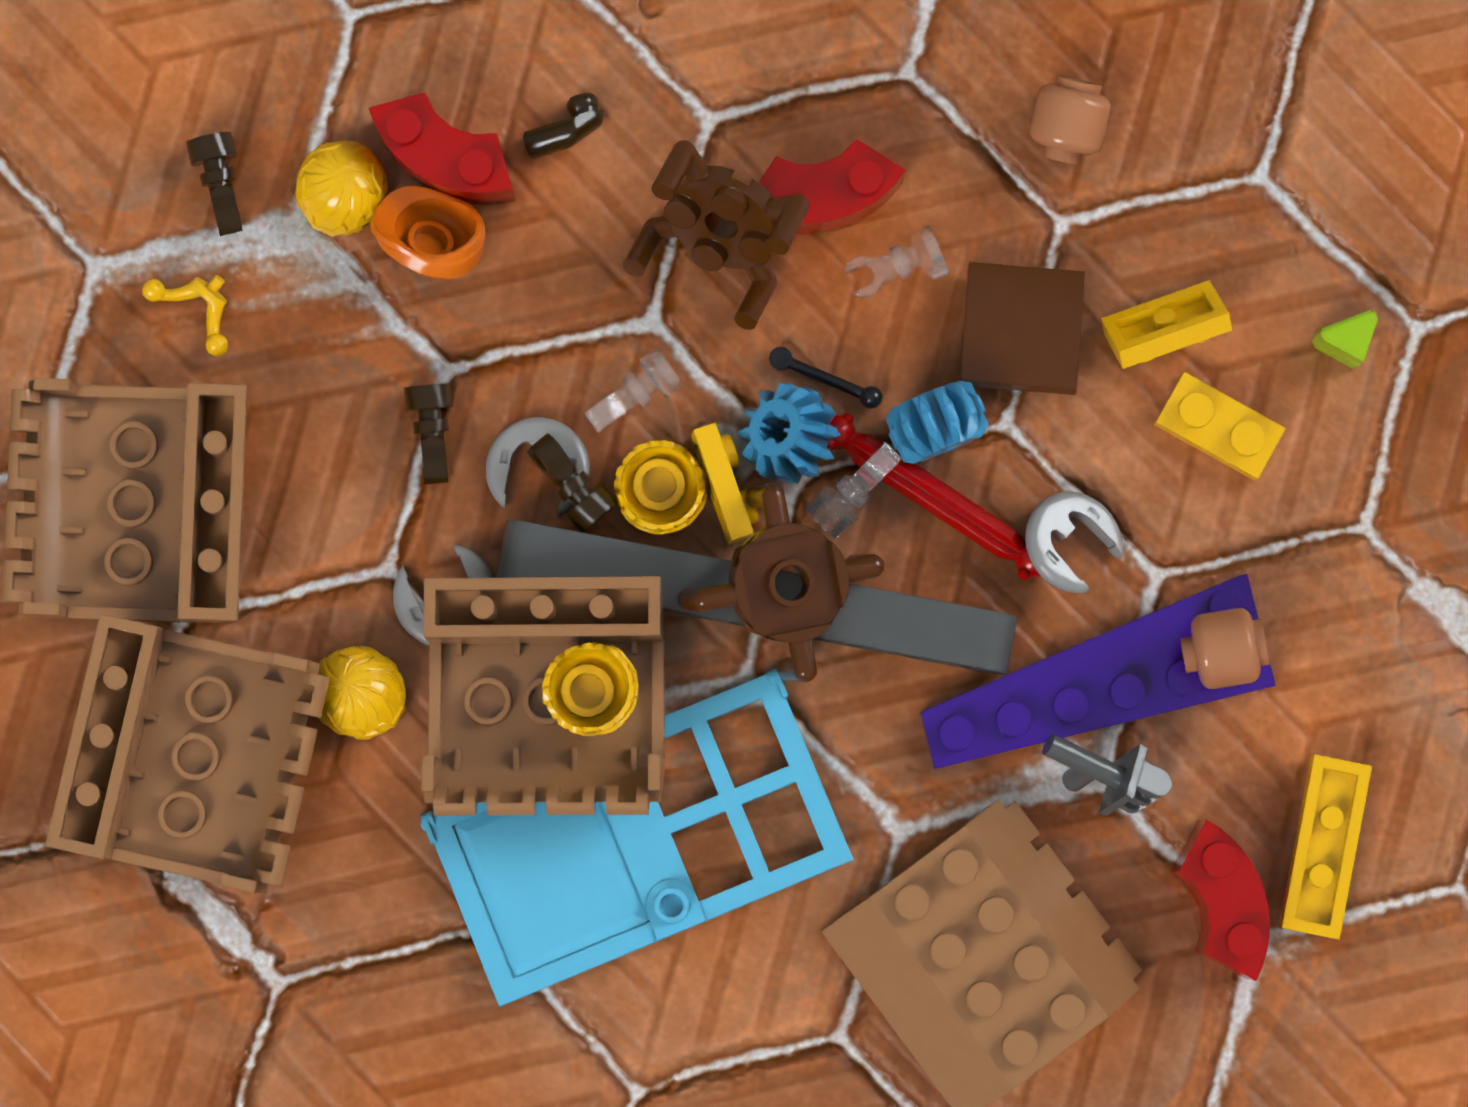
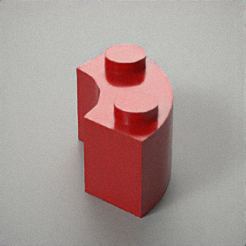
[369,92,516,205]
[758,139,906,235]
[1170,819,1270,981]

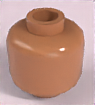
[1029,76,1111,164]
[1180,608,1270,689]

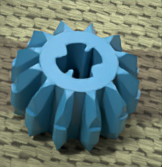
[886,381,989,464]
[737,383,841,484]

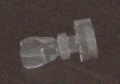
[843,225,950,299]
[584,347,684,432]
[806,442,902,539]

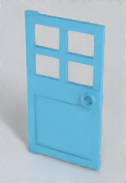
[420,668,854,1007]

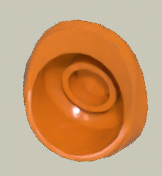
[370,186,486,280]

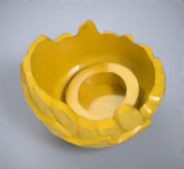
[295,140,389,237]
[614,440,707,534]
[542,642,639,736]
[318,646,406,740]

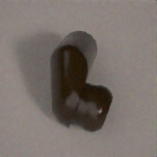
[523,93,604,159]

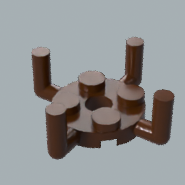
[623,140,810,330]
[678,483,884,682]

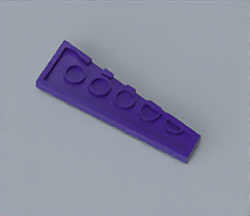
[920,574,1276,769]

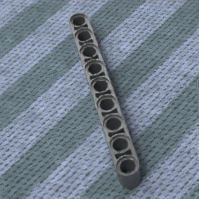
[495,520,1018,675]

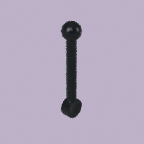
[769,347,883,409]

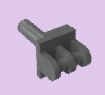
[1042,734,1172,816]

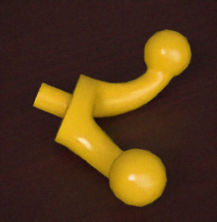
[142,275,229,356]

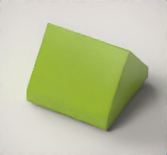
[1312,310,1378,369]

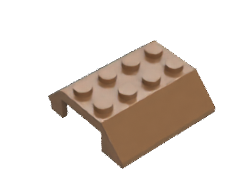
[2,378,248,623]
[421,576,665,816]
[45,614,330,895]
[821,800,1142,1107]

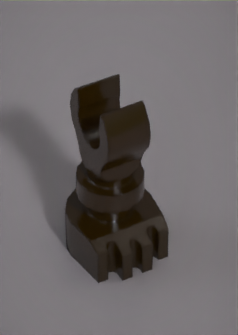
[186,132,243,236]
[404,383,453,485]
[527,433,618,533]

